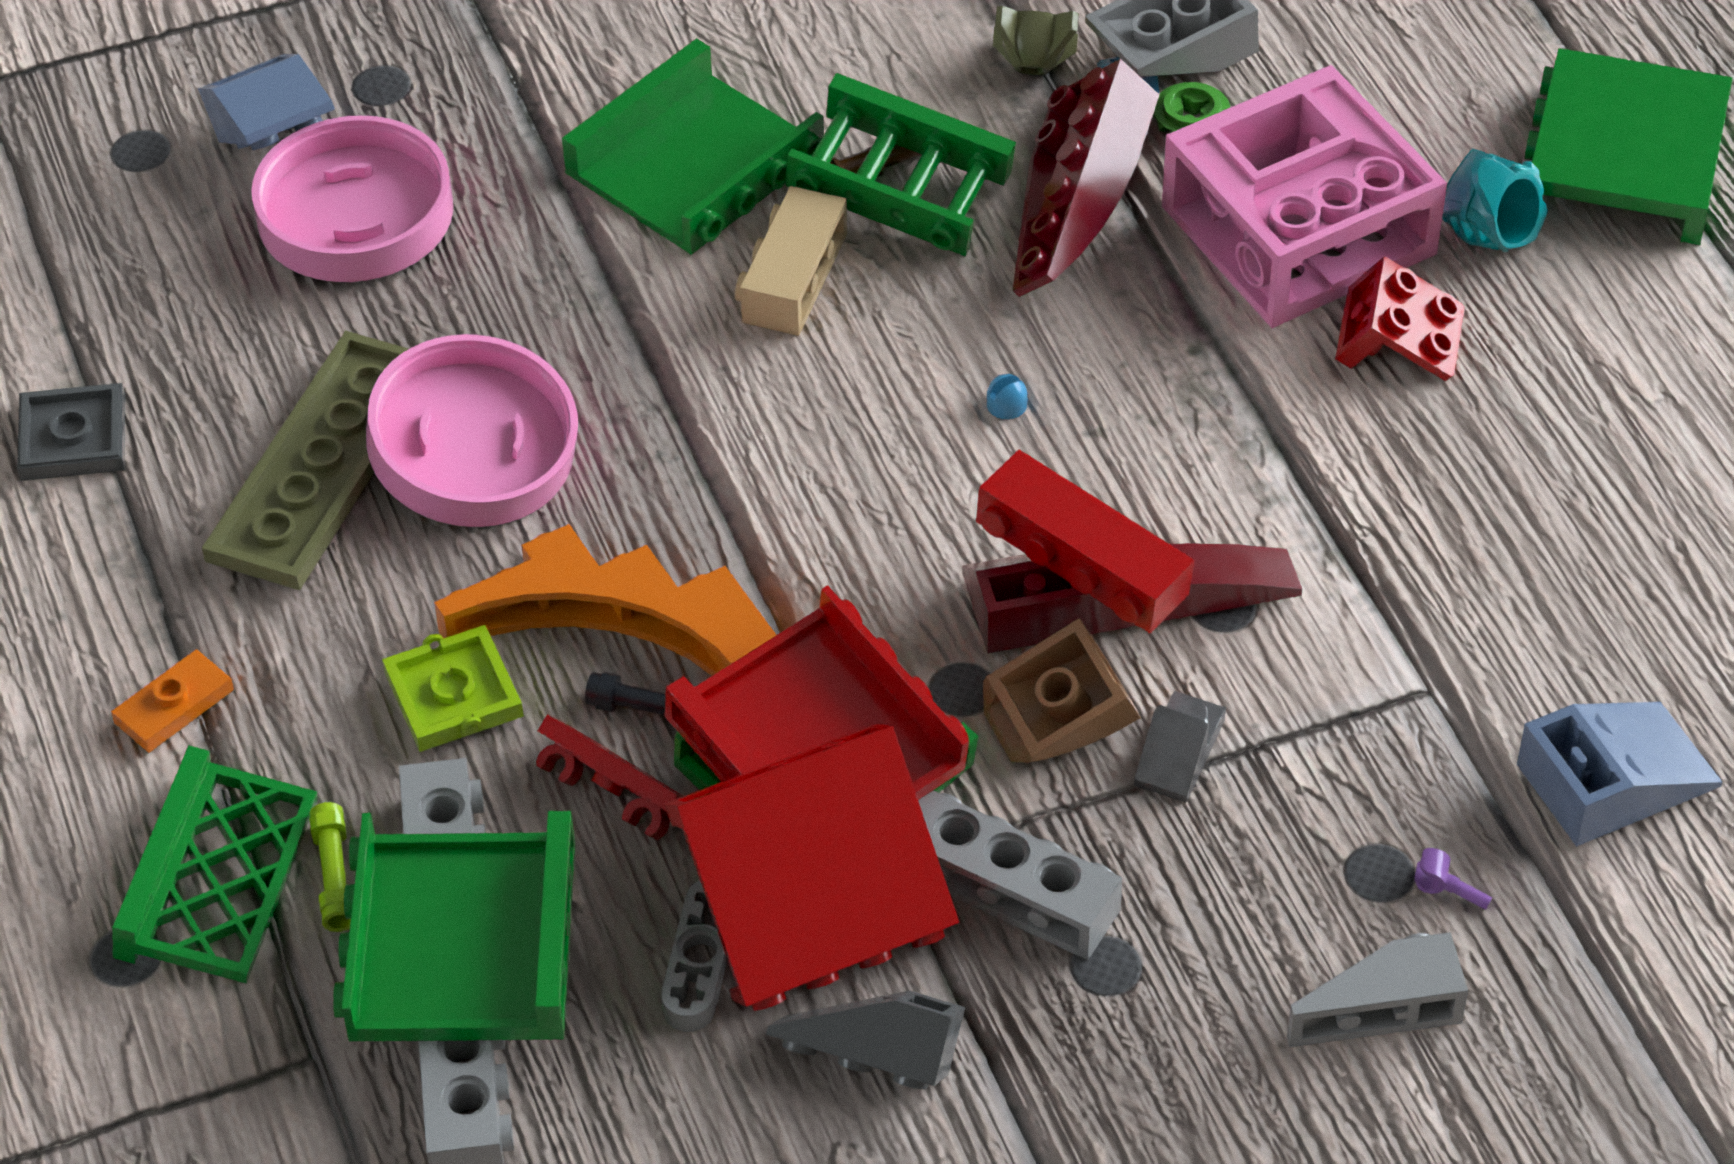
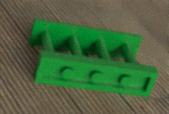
[786,72,1016,257]

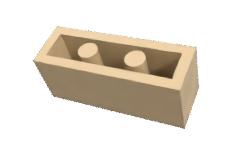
[735,186,847,336]

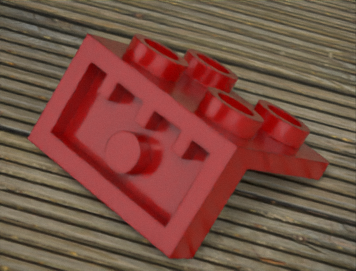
[1335,256,1465,381]

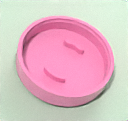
[251,116,453,282]
[366,334,578,527]

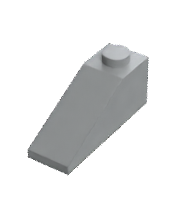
[1287,932,1468,1047]

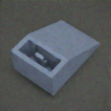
[1517,702,1722,847]

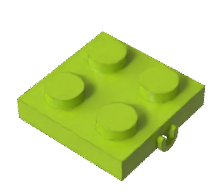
[382,625,524,752]

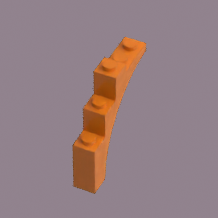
[434,524,776,676]

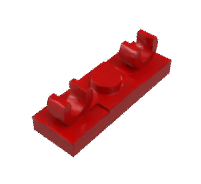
[536,714,683,840]

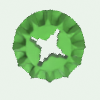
[1153,82,1230,133]

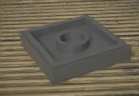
[17,383,125,481]

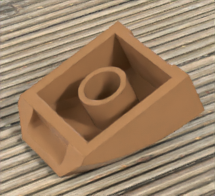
[983,618,1141,763]

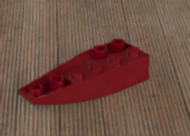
[1012,59,1160,297]
[962,543,1302,654]

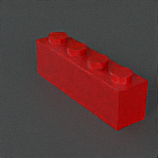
[976,449,1195,634]

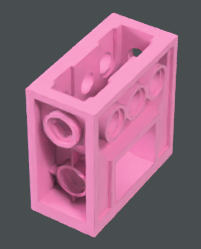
[1162,65,1447,328]

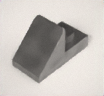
[1134,691,1226,803]

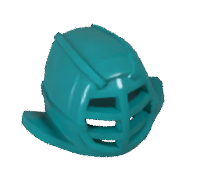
[1442,148,1548,253]

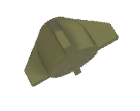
[993,5,1079,75]

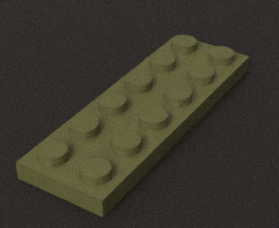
[202,330,409,591]

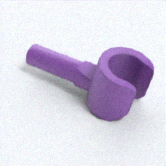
[1415,848,1492,910]

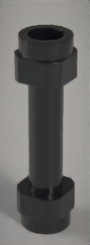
[585,672,665,715]

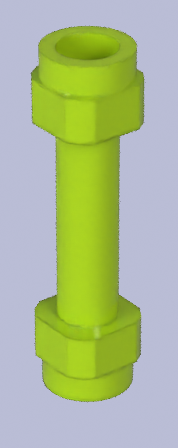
[309,802,351,932]

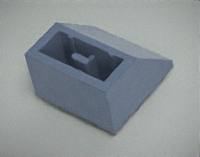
[198,54,335,150]

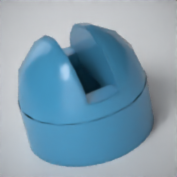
[986,374,1028,419]

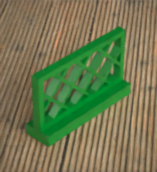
[112,745,318,984]

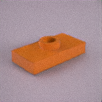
[111,649,234,753]

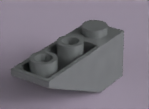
[766,990,965,1089]

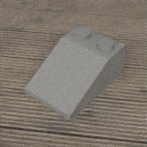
[1085,0,1259,77]

